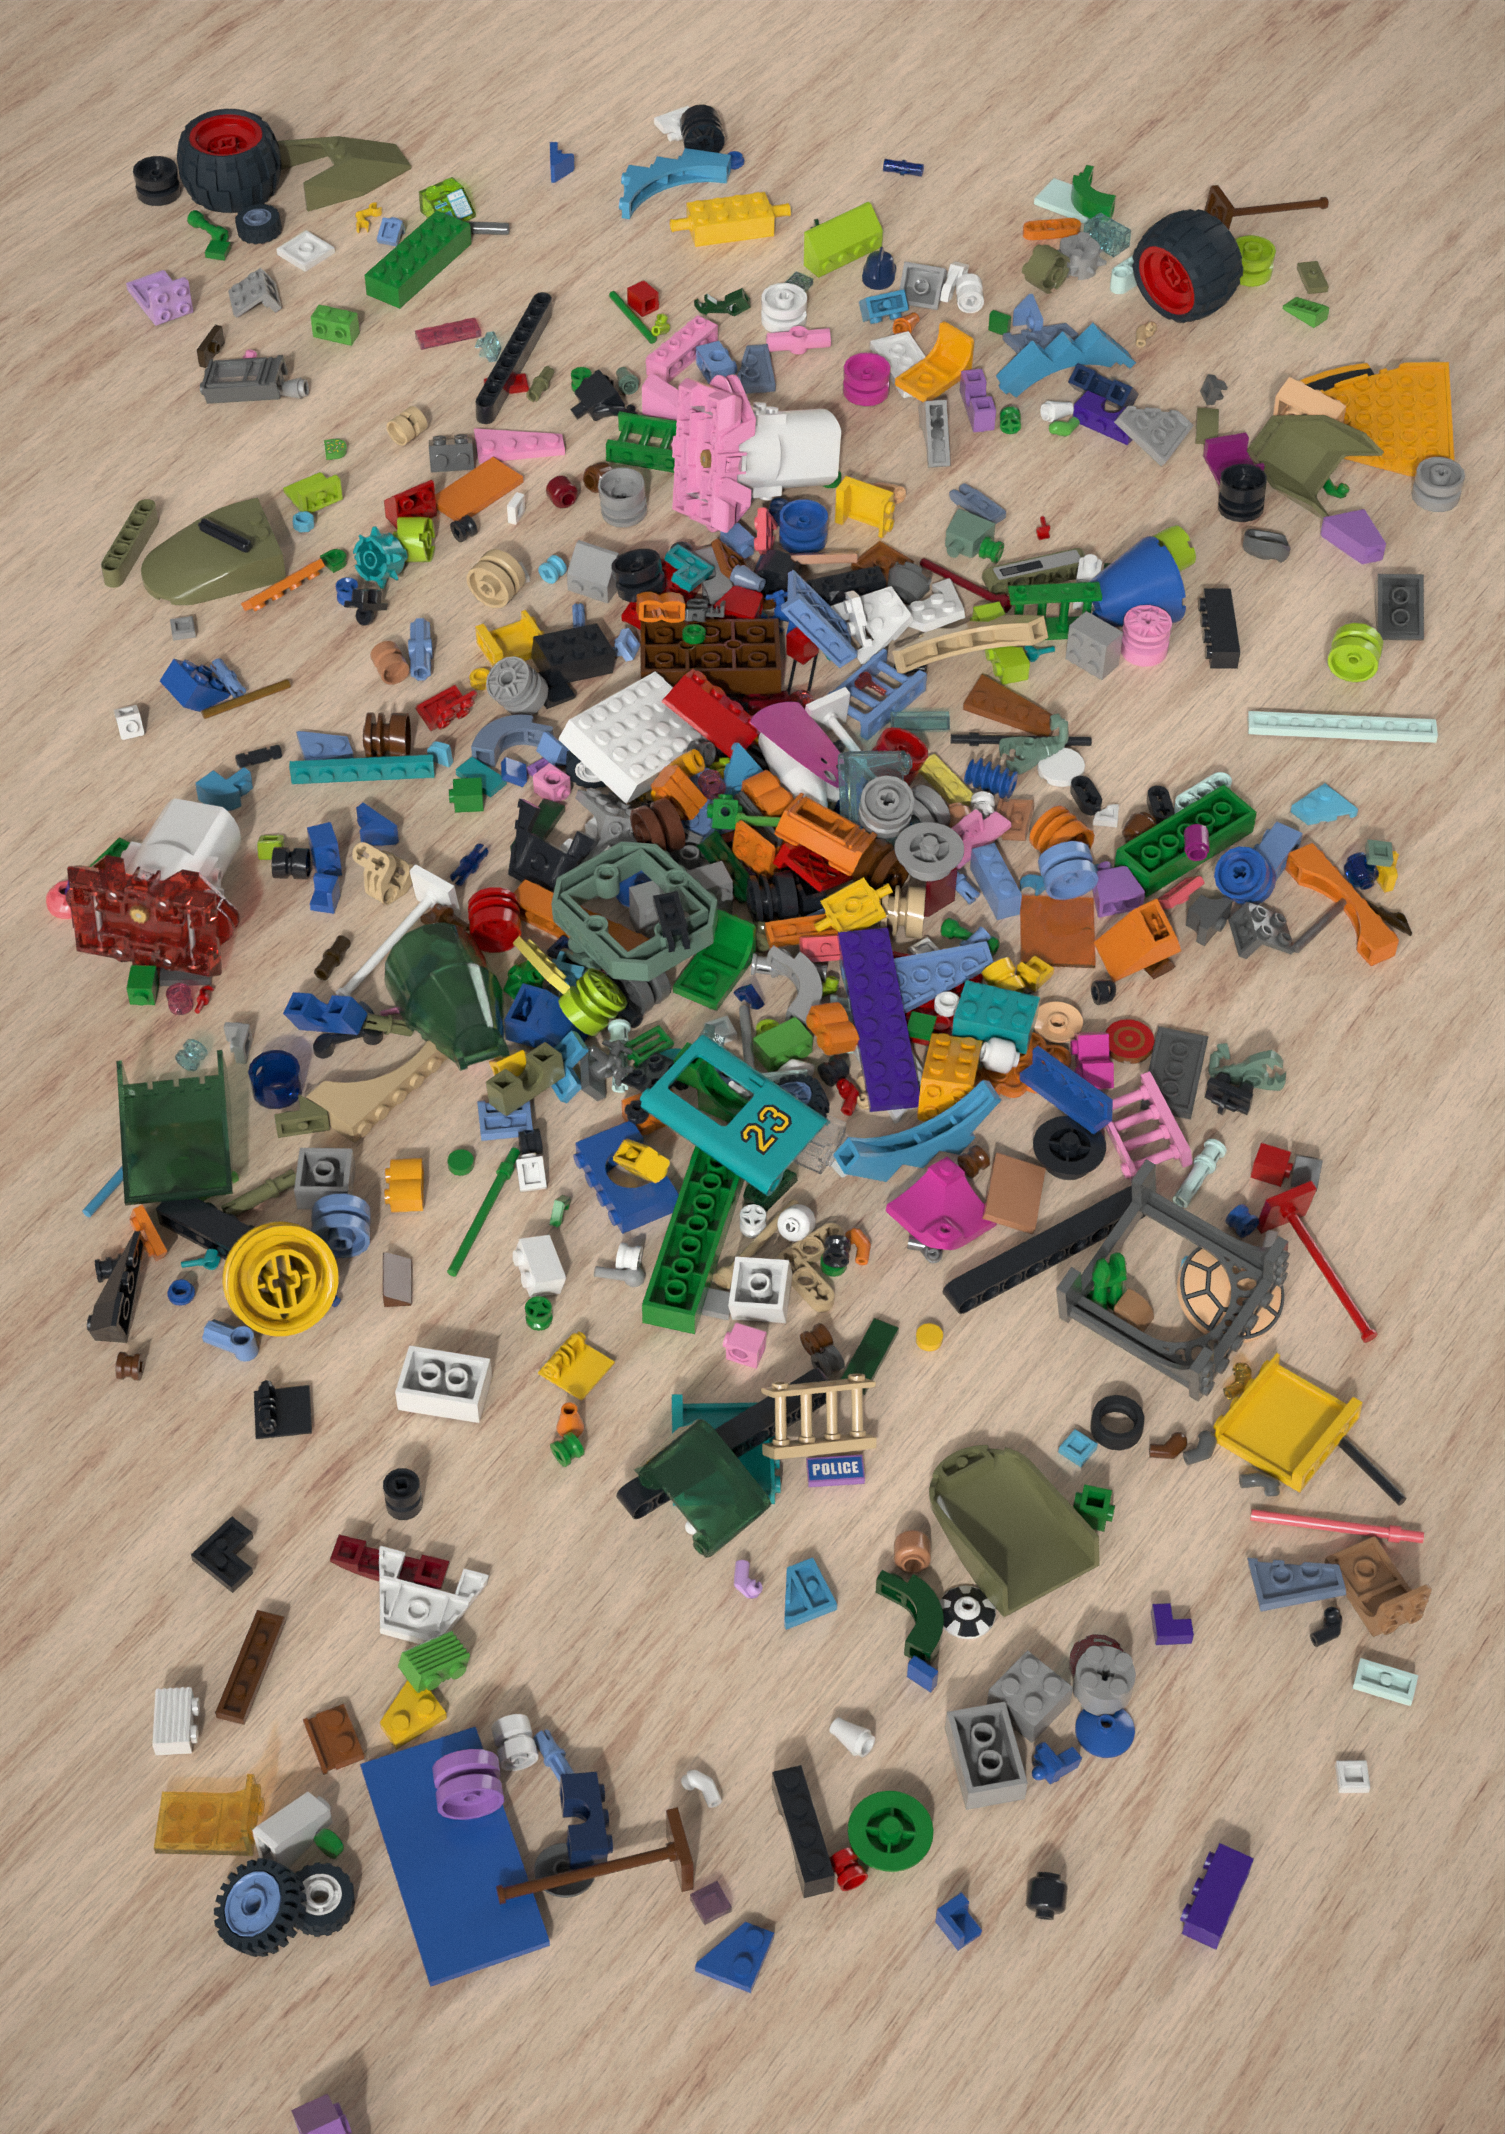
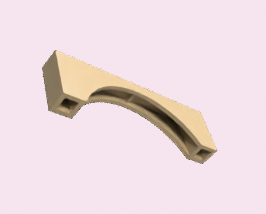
[306,973,492,1143]

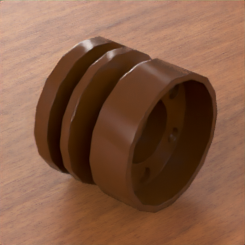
[363,712,411,758]

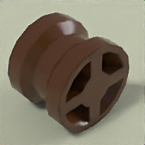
[957,1145,990,1178]
[800,1323,834,1356]
[115,1352,144,1381]

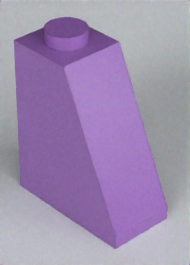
[1320,509,1386,564]

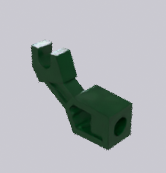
[694,288,751,317]

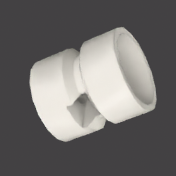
[955,274,984,313]
[491,1714,538,1771]

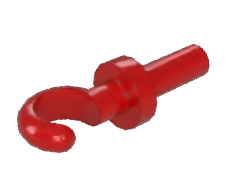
[194,986,214,1014]

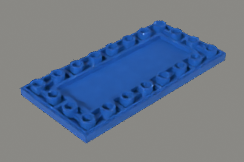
[360,1726,550,1987]

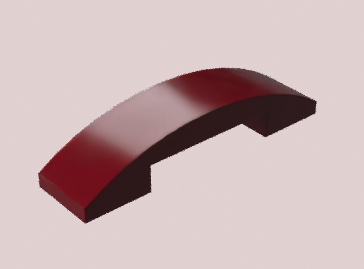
[330,1534,450,1589]

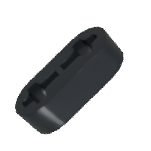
[1070,776,1102,816]
[1146,786,1174,824]

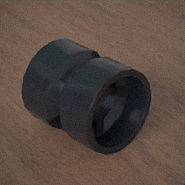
[271,847,311,880]
[383,1468,423,1520]

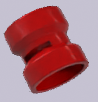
[829,1847,868,1891]

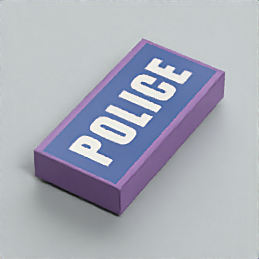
[806,1455,865,1487]

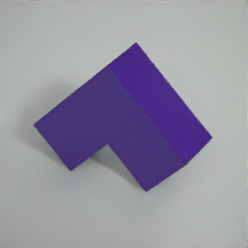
[1151,1603,1194,1645]

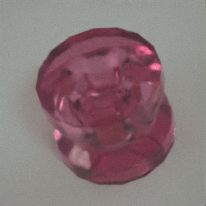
[698,770,726,800]
[166,983,194,1015]

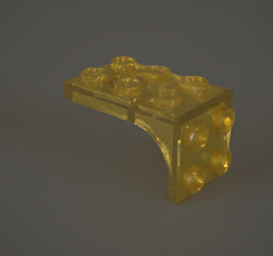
[154,1774,265,1856]

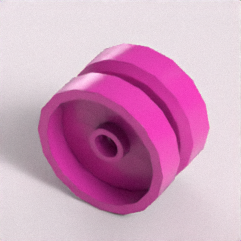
[843,353,891,406]

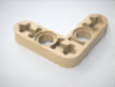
[777,1223,844,1312]

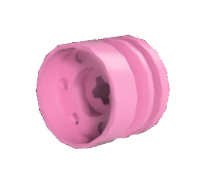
[1121,605,1172,667]

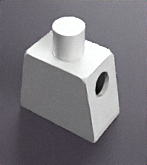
[1073,554,1102,611]

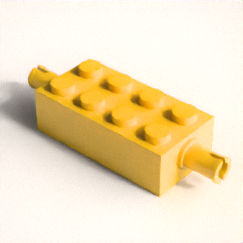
[670,192,791,247]

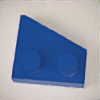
[695,1922,774,1993]

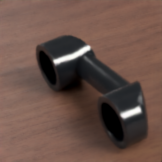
[313,1025,383,1059]

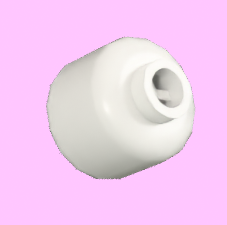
[980,1038,1020,1074]
[777,1204,816,1242]

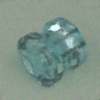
[175,1039,208,1071]

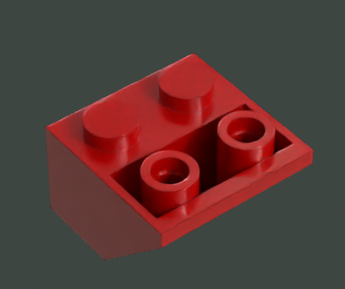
[384,480,437,530]

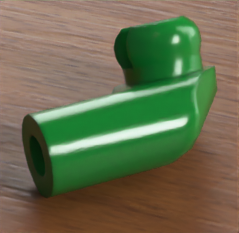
[1323,477,1350,499]

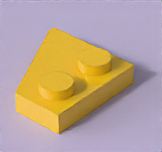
[380,1680,447,1750]

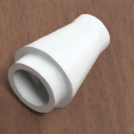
[1040,401,1074,422]
[830,1717,875,1757]

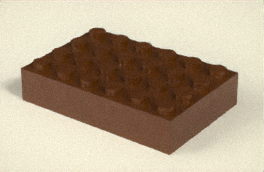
[640,619,781,695]

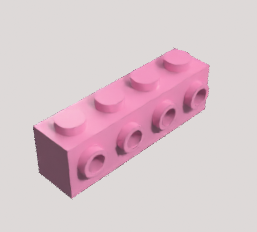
[646,315,718,383]

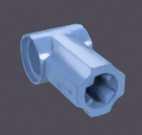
[202,1319,259,1362]

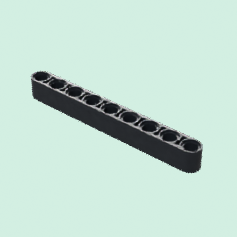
[475,292,552,424]
[942,1185,1146,1314]
[616,1368,831,1519]

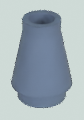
[730,565,766,592]

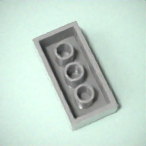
[629,861,733,939]

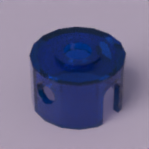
[248,1050,303,1109]

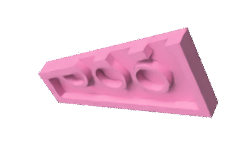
[474,428,565,463]

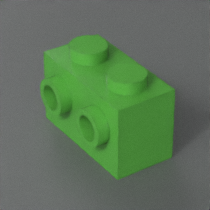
[311,304,360,346]

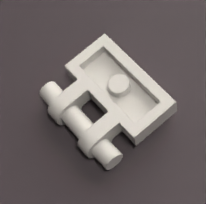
[654,106,690,142]

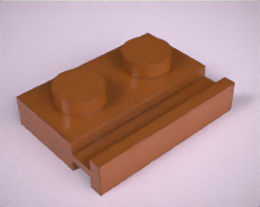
[303,1704,365,1775]

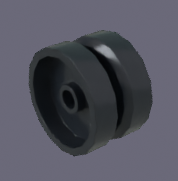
[133,156,181,206]
[611,549,667,602]

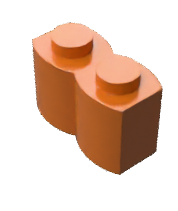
[636,592,685,623]
[741,770,794,817]
[806,1002,860,1055]

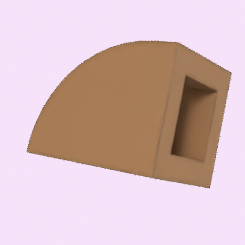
[1113,1288,1154,1333]

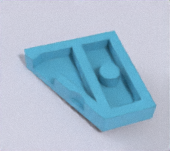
[1291,783,1358,825]

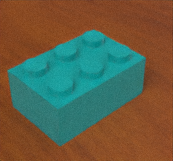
[952,980,1040,1054]

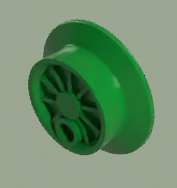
[848,1791,934,1872]

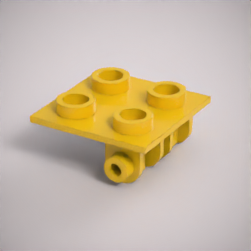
[538,1331,615,1401]

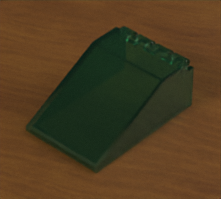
[116,1050,233,1206]

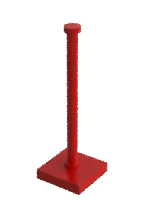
[1257,1180,1378,1343]

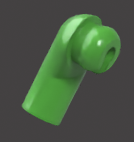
[1049,417,1080,437]

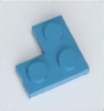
[551,1030,589,1103]

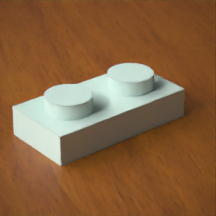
[1352,1658,1419,1706]

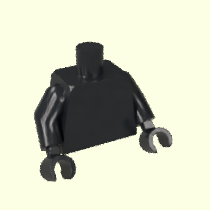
[570,369,638,421]

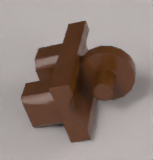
[420,903,469,946]

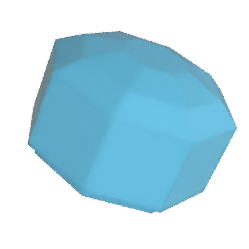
[293,511,314,532]

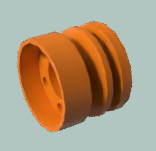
[1029,805,1095,854]

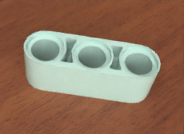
[1110,255,1137,294]
[1174,772,1232,814]

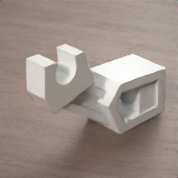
[940,261,969,303]

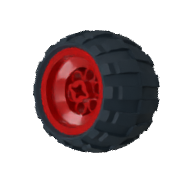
[177,109,282,213]
[1132,209,1243,323]

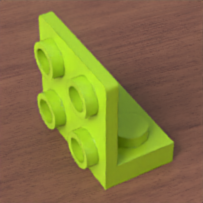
[283,472,343,513]

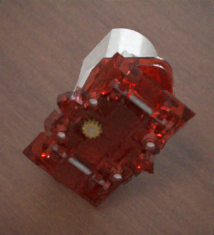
[66,798,241,977]

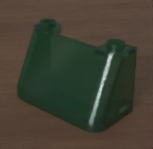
[634,1419,771,1558]

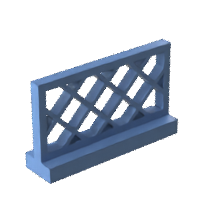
[781,570,857,668]

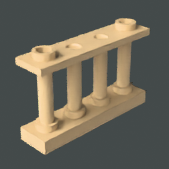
[761,1374,877,1460]

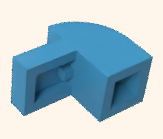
[195,767,253,811]

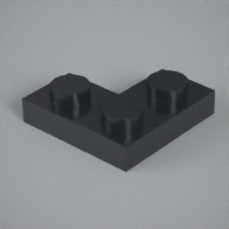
[191,1516,254,1593]

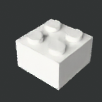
[728,1257,792,1323]

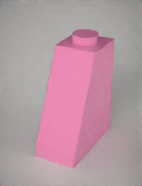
[642,373,679,421]

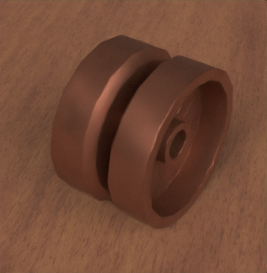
[630,798,685,852]

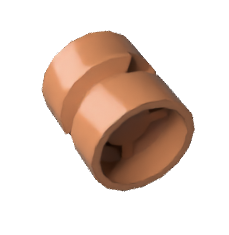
[370,641,410,685]

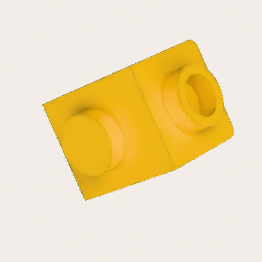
[1016,956,1054,992]

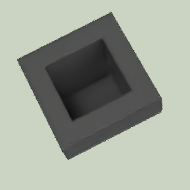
[1291,1154,1323,1192]

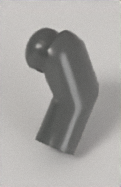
[1183,1430,1217,1465]

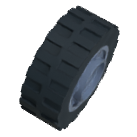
[235,204,282,244]

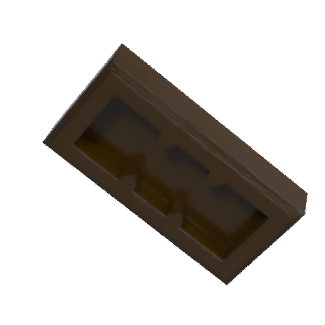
[197,324,225,368]

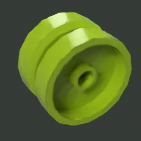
[1236,235,1276,287]
[1328,623,1383,683]

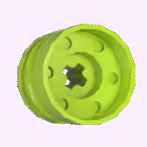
[558,968,627,1036]

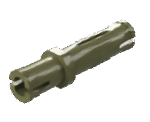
[221,1169,296,1216]

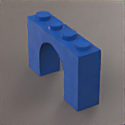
[573,1121,679,1234]

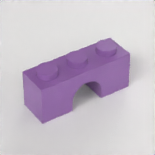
[960,369,996,432]

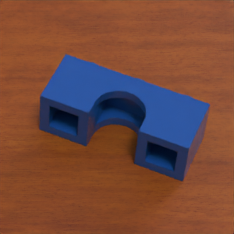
[283,992,368,1035]

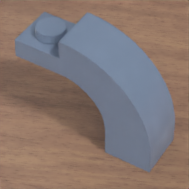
[471,715,554,767]

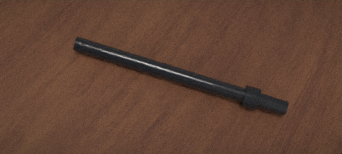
[950,732,1092,746]

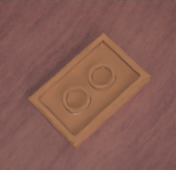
[788,551,858,564]
[982,1152,1046,1235]

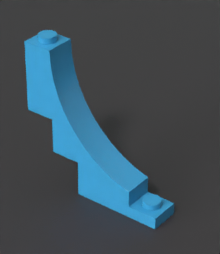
[996,323,1136,397]

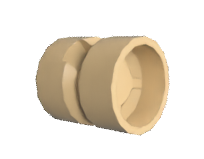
[386,406,428,446]

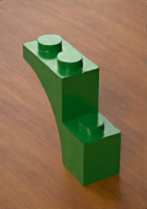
[674,1042,749,1123]

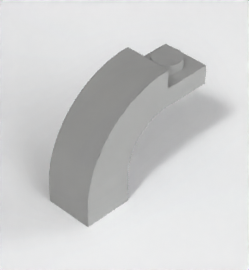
[766,945,822,1030]

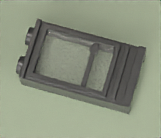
[200,355,288,404]

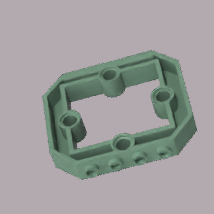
[551,842,718,981]

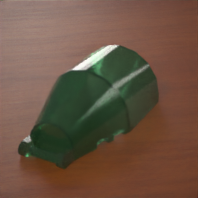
[384,922,510,1071]

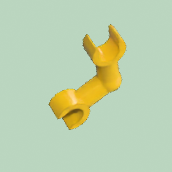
[355,202,382,233]

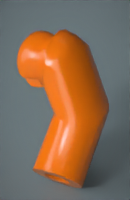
[845,1228,871,1265]

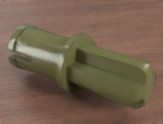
[526,366,555,402]
[363,1013,414,1037]

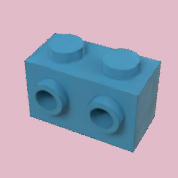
[859,289,909,324]

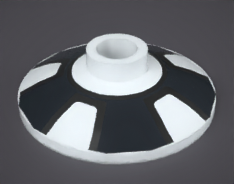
[940,1586,996,1639]

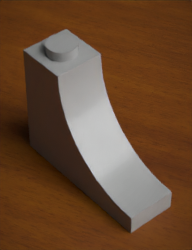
[918,400,950,468]

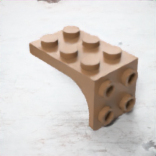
[1324,1536,1432,1637]

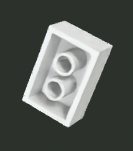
[395,1346,492,1423]

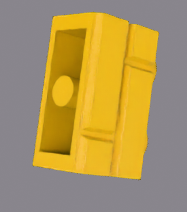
[613,1139,670,1183]

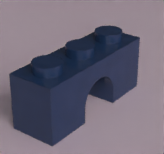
[1068,363,1139,410]
[559,1772,613,1869]

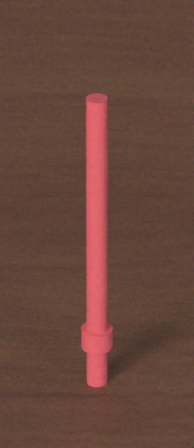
[1250,1509,1424,1544]

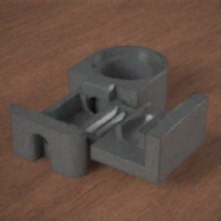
[685,599,726,622]

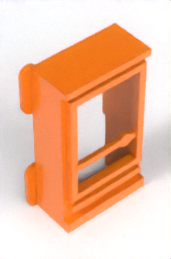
[774,793,877,876]

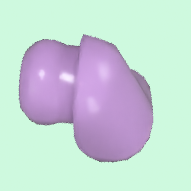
[734,1560,763,1599]

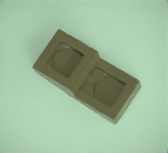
[1195,407,1219,445]

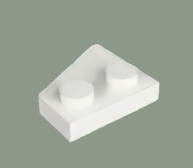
[843,591,873,648]

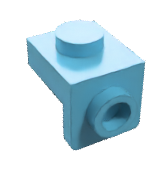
[552,951,585,987]

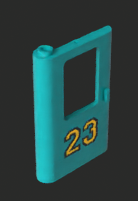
[640,1034,830,1196]

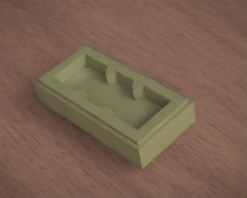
[1297,261,1329,294]

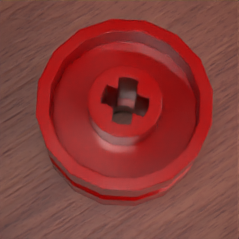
[867,727,928,786]

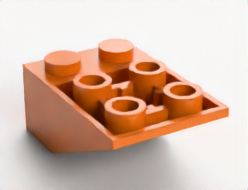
[1094,898,1181,982]

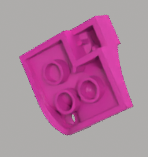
[886,1156,997,1250]

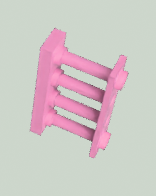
[1098,1071,1193,1180]

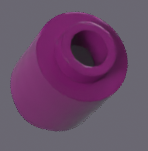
[1184,824,1210,861]

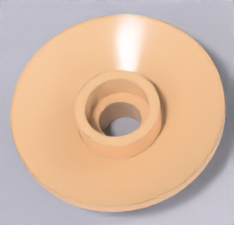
[1034,1002,1083,1043]

